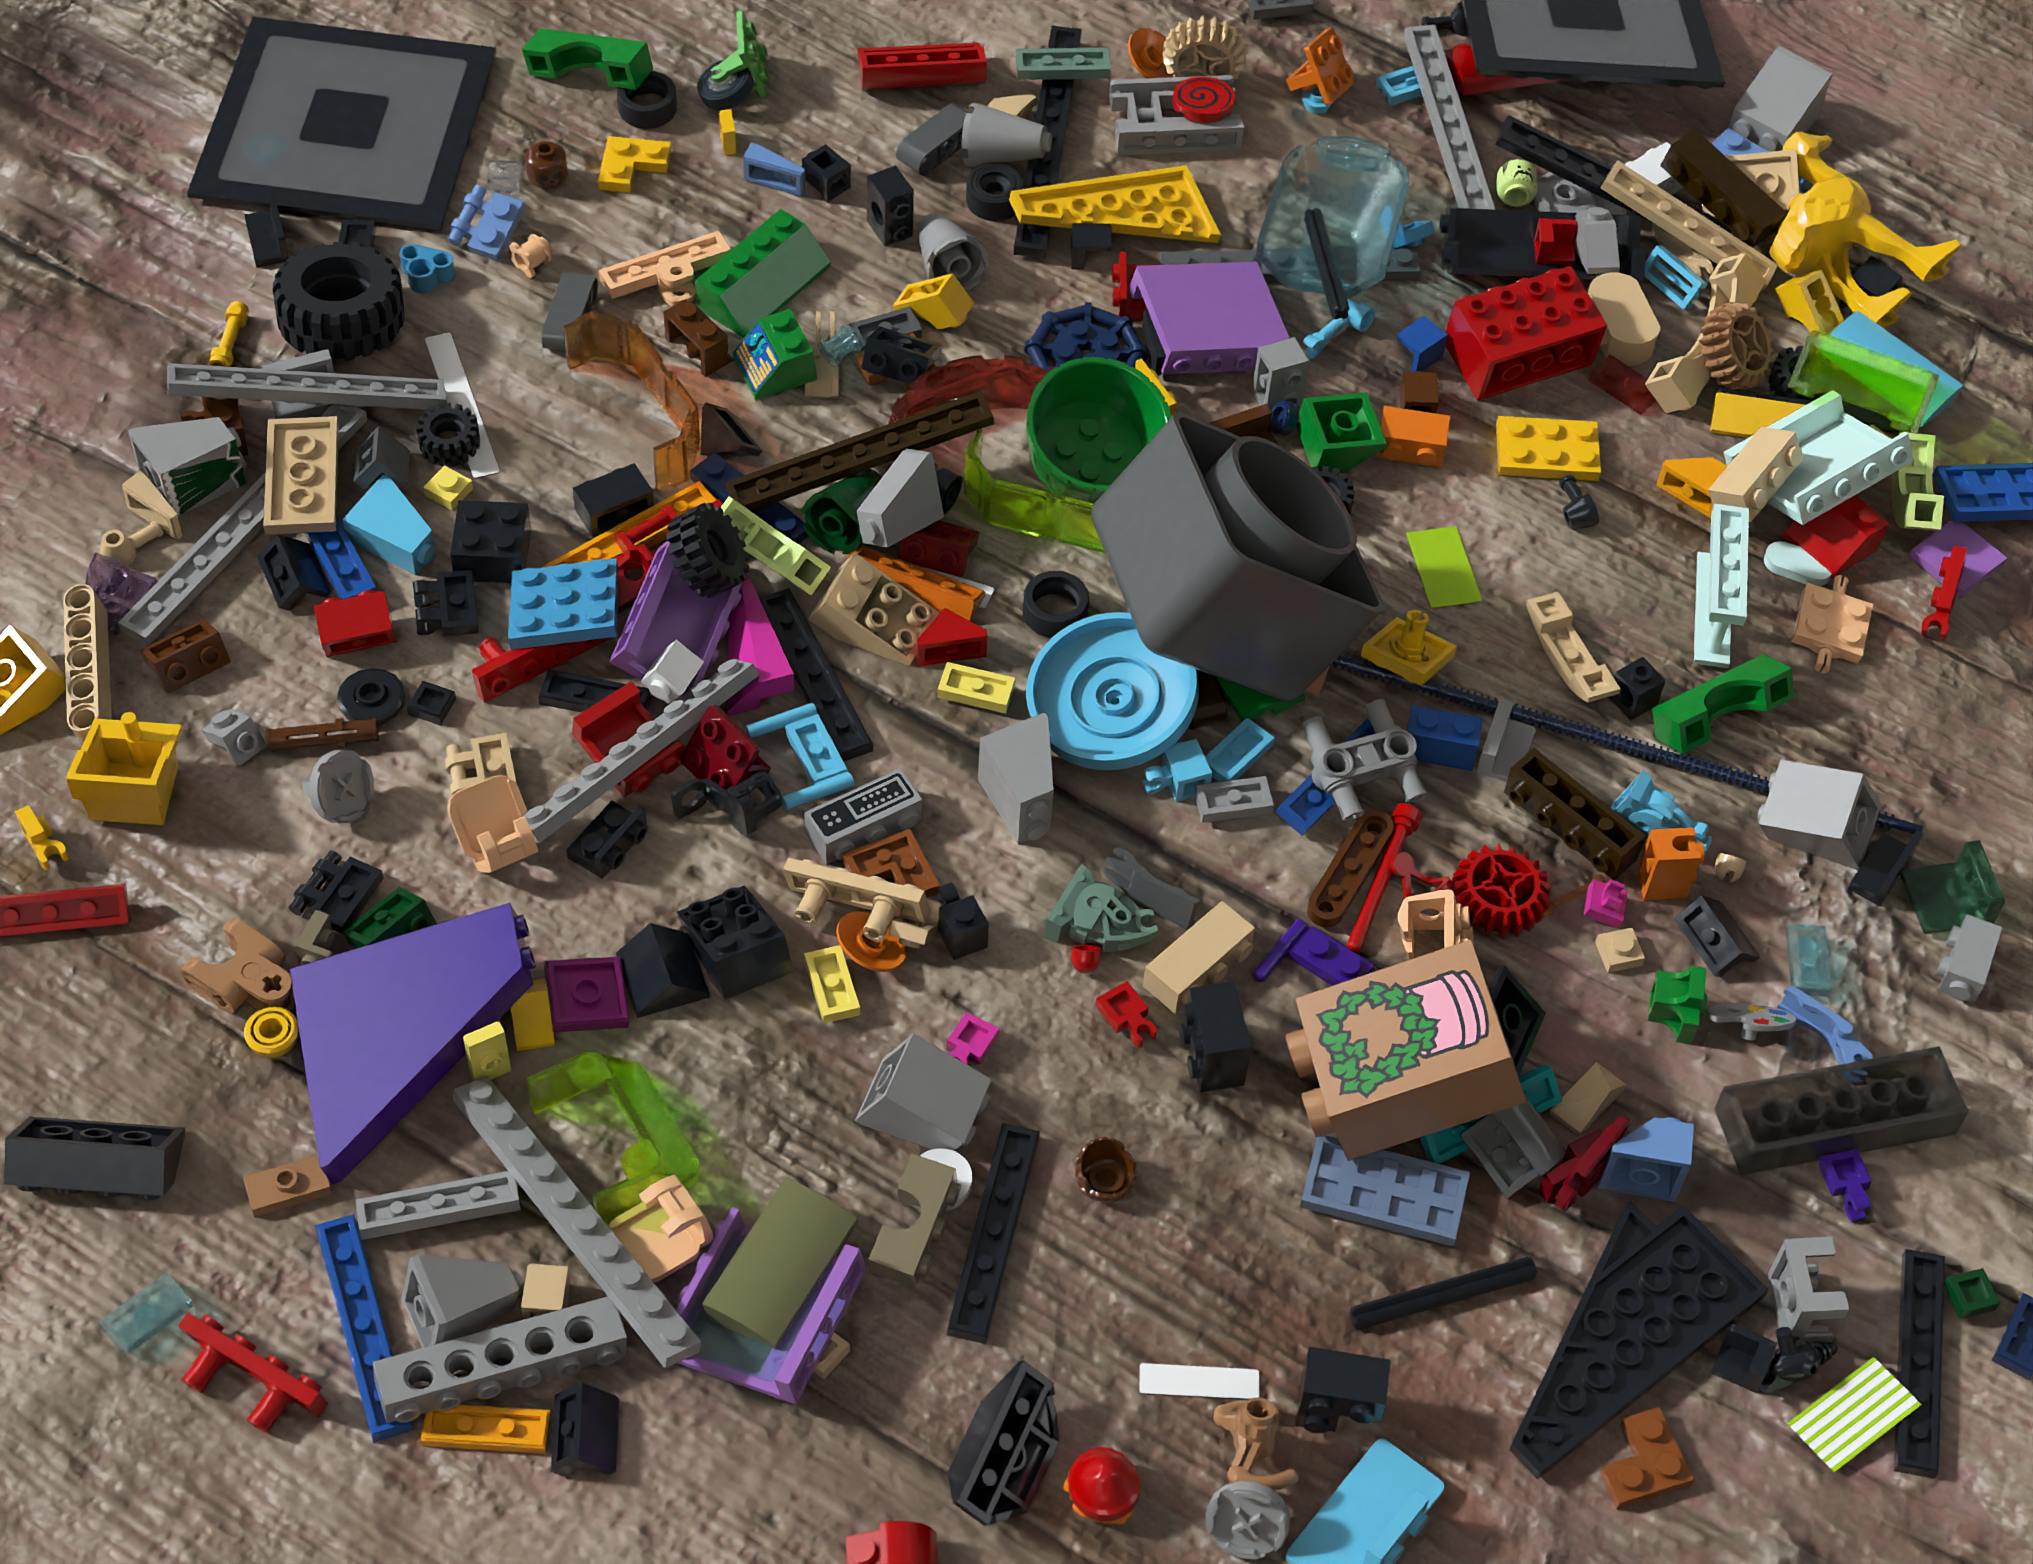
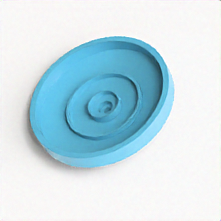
[1026,612,1199,770]

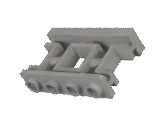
[1109,75,1244,156]

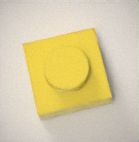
[423,466,473,511]

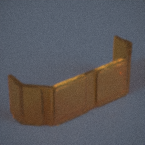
[563,312,700,491]

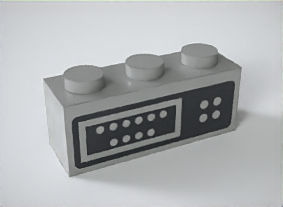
[805,768,922,865]

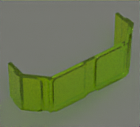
[964,429,1106,554]

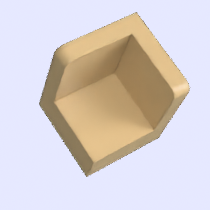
[521,1264,571,1320]

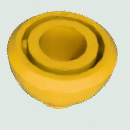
[244,1007,299,1058]

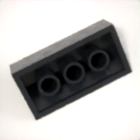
[4,1116,185,1200]

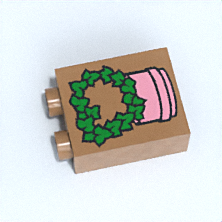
[1285,939,1527,1161]

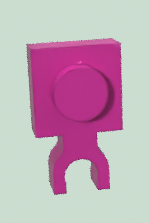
[947,1012,999,1065]

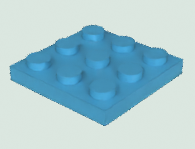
[508,558,619,650]

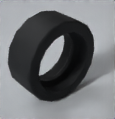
[617,70,677,129]
[1023,571,1089,638]

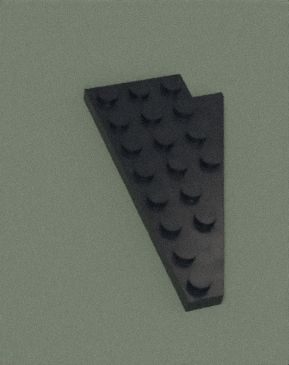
[1509,1201,1768,1480]

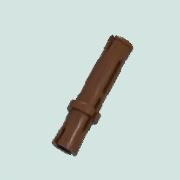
[266,718,379,752]

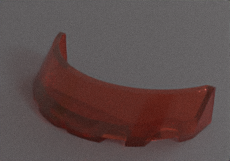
[888,355,1054,464]

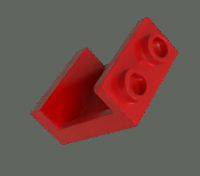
[572,681,684,798]

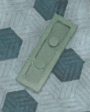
[1015,48,1111,80]

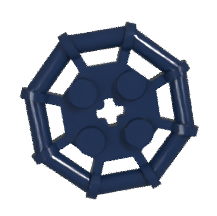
[1024,302,1148,382]

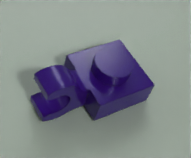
[1818,1149,1872,1222]

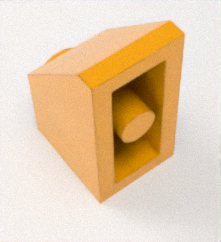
[1656,457,1728,518]

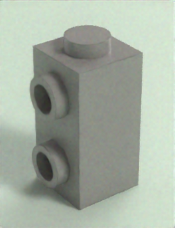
[1936,914,2003,1004]

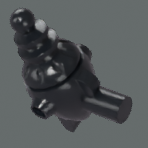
[1759,1327,1838,1394]

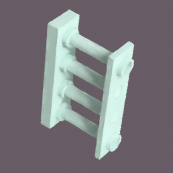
[1694,504,1749,668]

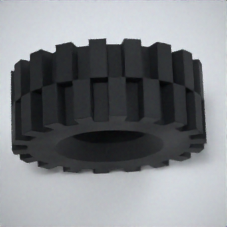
[666,503,750,598]

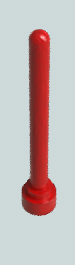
[1347,803,1423,953]

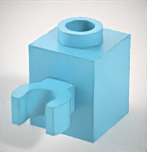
[1142,739,1212,802]

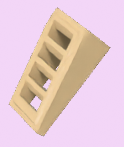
[122,471,183,540]

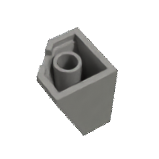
[857,449,944,547]

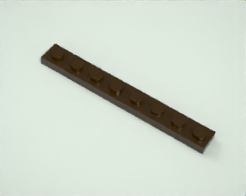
[725,391,994,511]

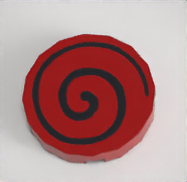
[1172,76,1235,123]

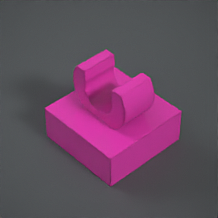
[1583,879,1628,928]

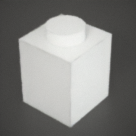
[641,639,704,704]

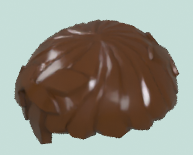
[1075,1137,1137,1203]

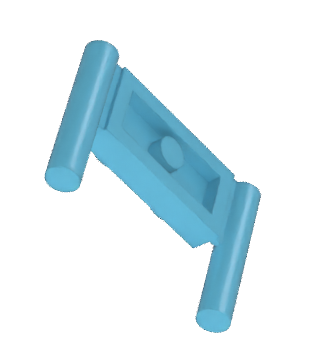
[745,703,855,810]

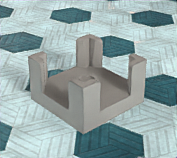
[1767,1236,1849,1343]

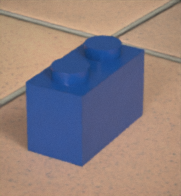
[1406,705,1483,771]

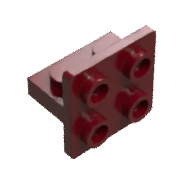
[681,705,771,791]

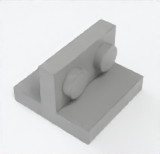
[262,349,334,419]

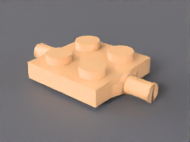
[1791,575,1873,673]

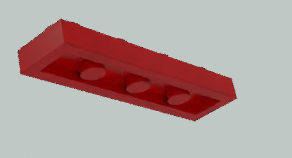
[0,884,130,936]

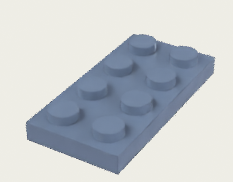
[1300,1135,1470,1246]

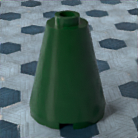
[801,469,882,554]

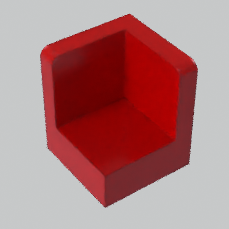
[1534,218,1577,266]

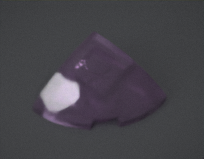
[85,552,158,635]

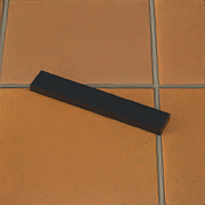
[759,588,873,762]
[947,1123,1040,1344]
[1894,1249,1945,1479]

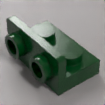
[342,887,437,948]

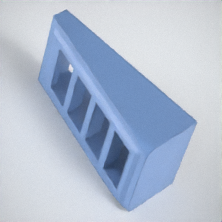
[743,143,805,196]

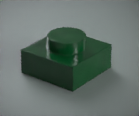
[1944,1268,2000,1319]

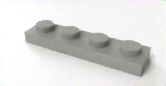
[355,1171,521,1240]

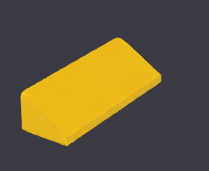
[1710,393,1806,438]

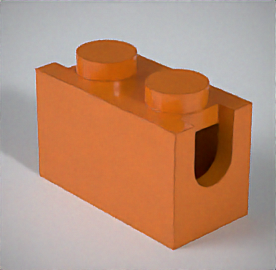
[1375,406,1450,468]
[1637,827,1705,901]

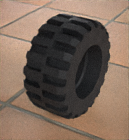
[273,242,405,361]

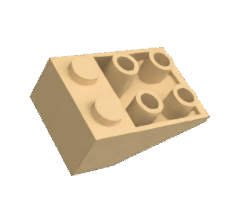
[808,552,940,666]

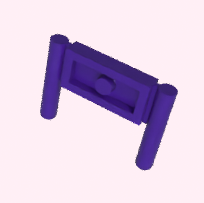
[1253,919,1381,986]

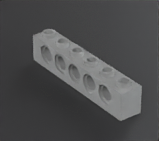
[373,1296,627,1423]

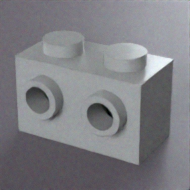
[1252,337,1310,410]

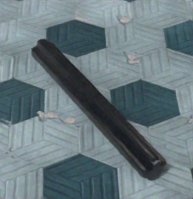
[1304,208,1350,320]
[1349,1257,1537,1330]

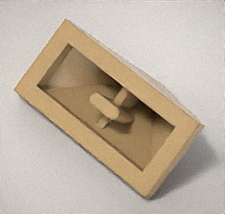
[1549,1062,1626,1137]

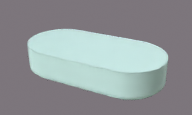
[1764,541,1832,586]

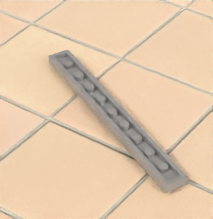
[118,404,367,646]
[452,1076,701,1369]

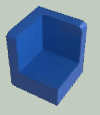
[1397,316,1447,372]

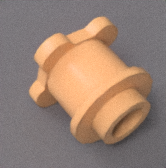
[509,234,552,278]

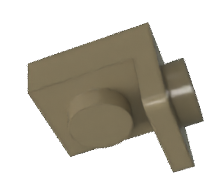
[295,910,335,966]

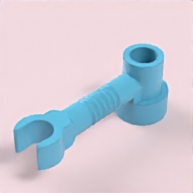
[1302,298,1375,360]

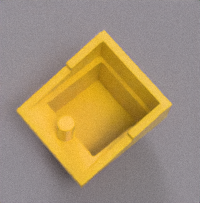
[66,712,183,825]

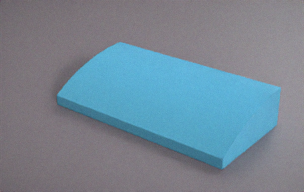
[1816,310,1963,427]

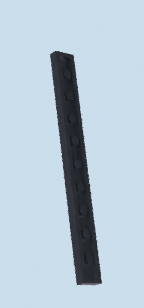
[1013,25,1082,258]

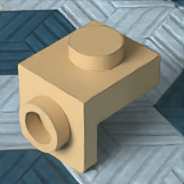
[889,899,943,948]

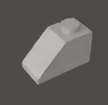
[1574,207,1620,274]

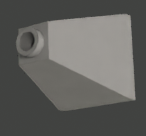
[401,1255,524,1348]

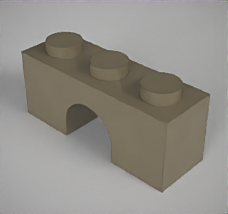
[868,1153,961,1288]

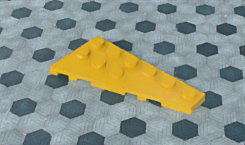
[1009,165,1221,243]

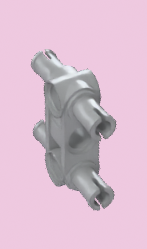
[1301,699,1428,822]

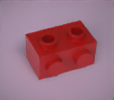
[314,590,397,657]

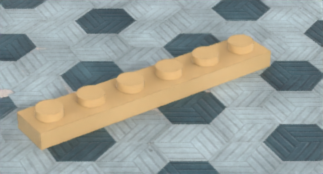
[1601,161,1778,292]

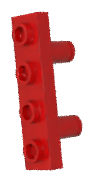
[471,637,607,703]
[178,1312,328,1434]

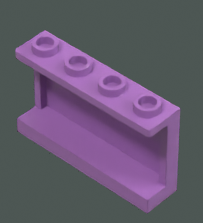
[609,541,742,701]

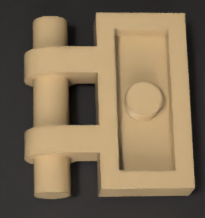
[445,733,517,797]

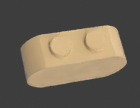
[1588,272,1661,366]

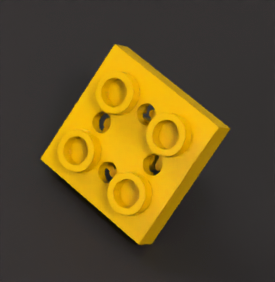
[1361,610,1457,686]

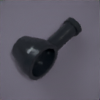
[1422,1,1469,36]
[1559,475,1599,528]

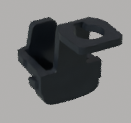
[671,770,783,836]

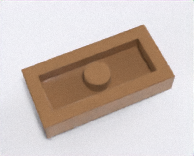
[243,1155,332,1217]

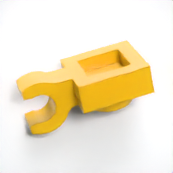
[15,805,69,871]

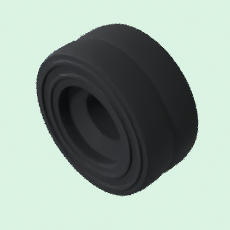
[966,163,1024,221]

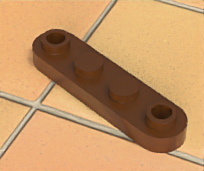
[1307,810,1394,927]

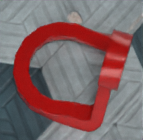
[1390,852,1453,899]

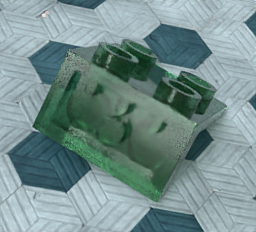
[1901,840,2005,934]

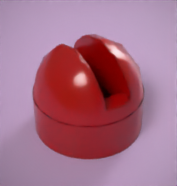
[1070,945,1101,974]

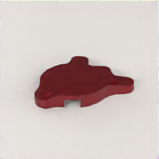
[1555,1114,1631,1212]

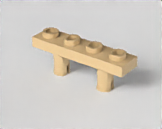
[783,858,931,942]

